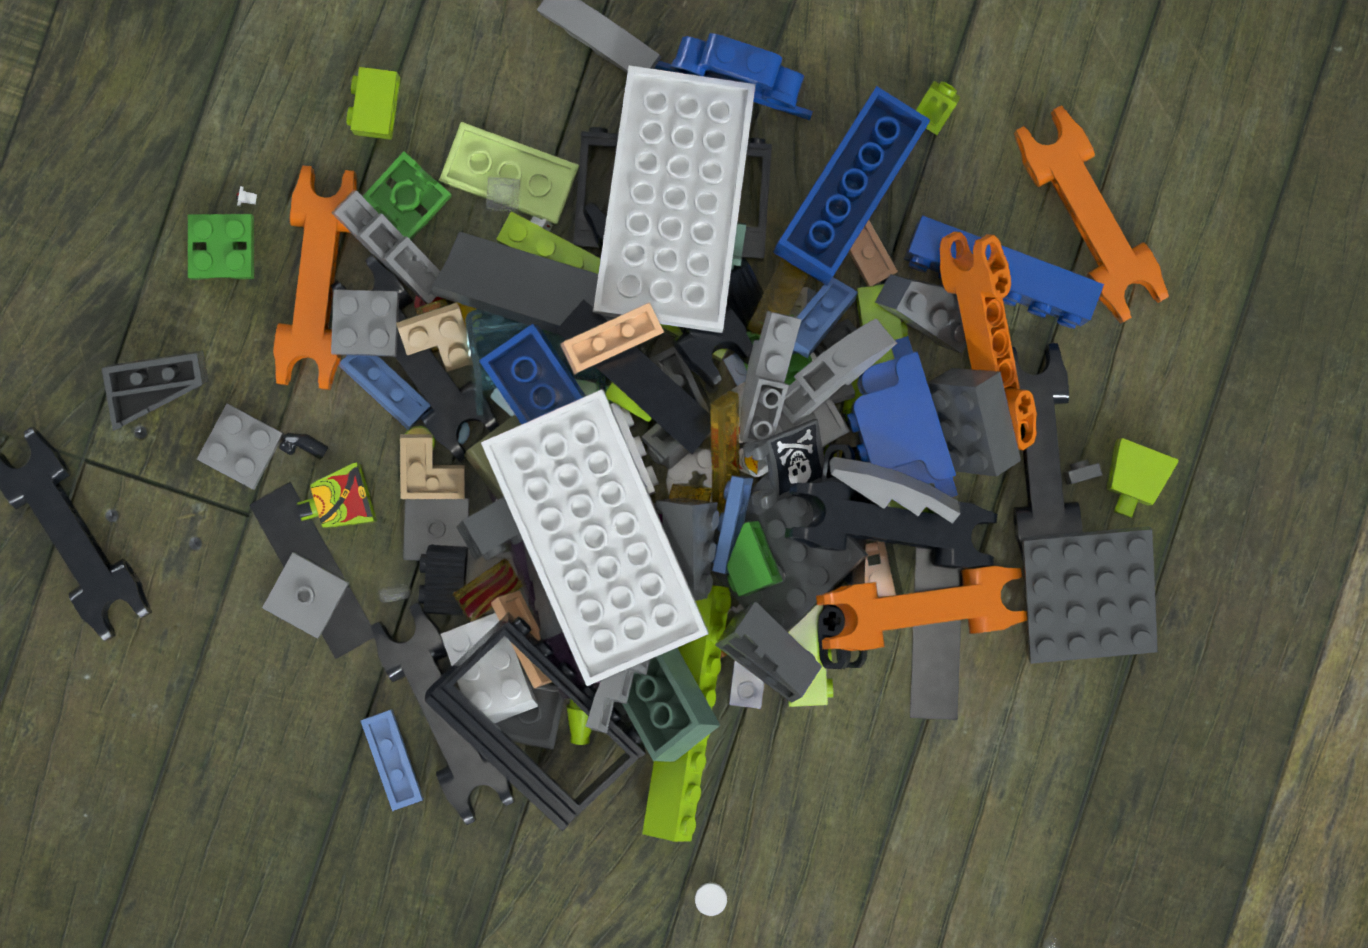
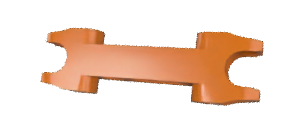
[1014,105,1169,324]
[273,165,357,390]
[940,232,1037,450]
[816,566,1027,651]

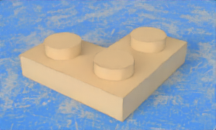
[396,303,476,372]
[400,434,465,499]

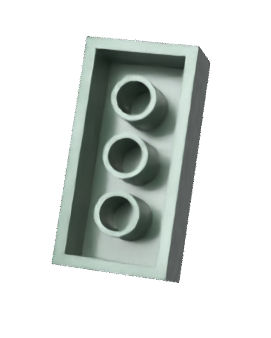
[622,648,720,762]

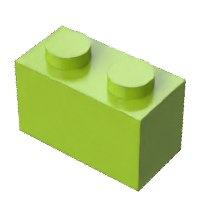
[347,67,401,140]

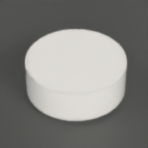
[695,882,727,916]

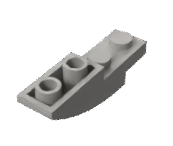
[740,310,801,443]
[782,319,897,426]

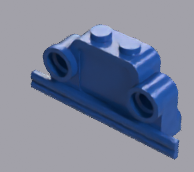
[655,33,813,120]
[847,336,958,497]

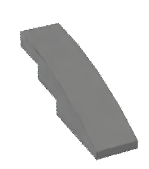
[537,0,661,73]
[331,190,440,305]
[830,457,960,524]
[585,659,650,733]

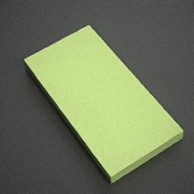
[439,122,579,226]

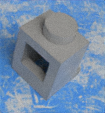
[642,423,688,470]

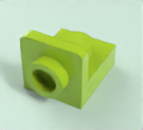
[916,81,961,135]

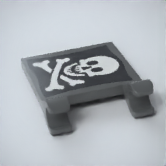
[743,419,824,509]

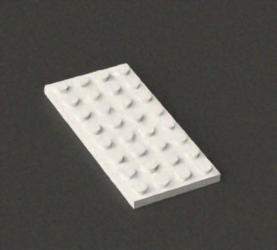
[593,65,756,333]
[481,390,709,686]

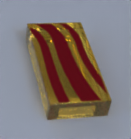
[452,558,523,622]

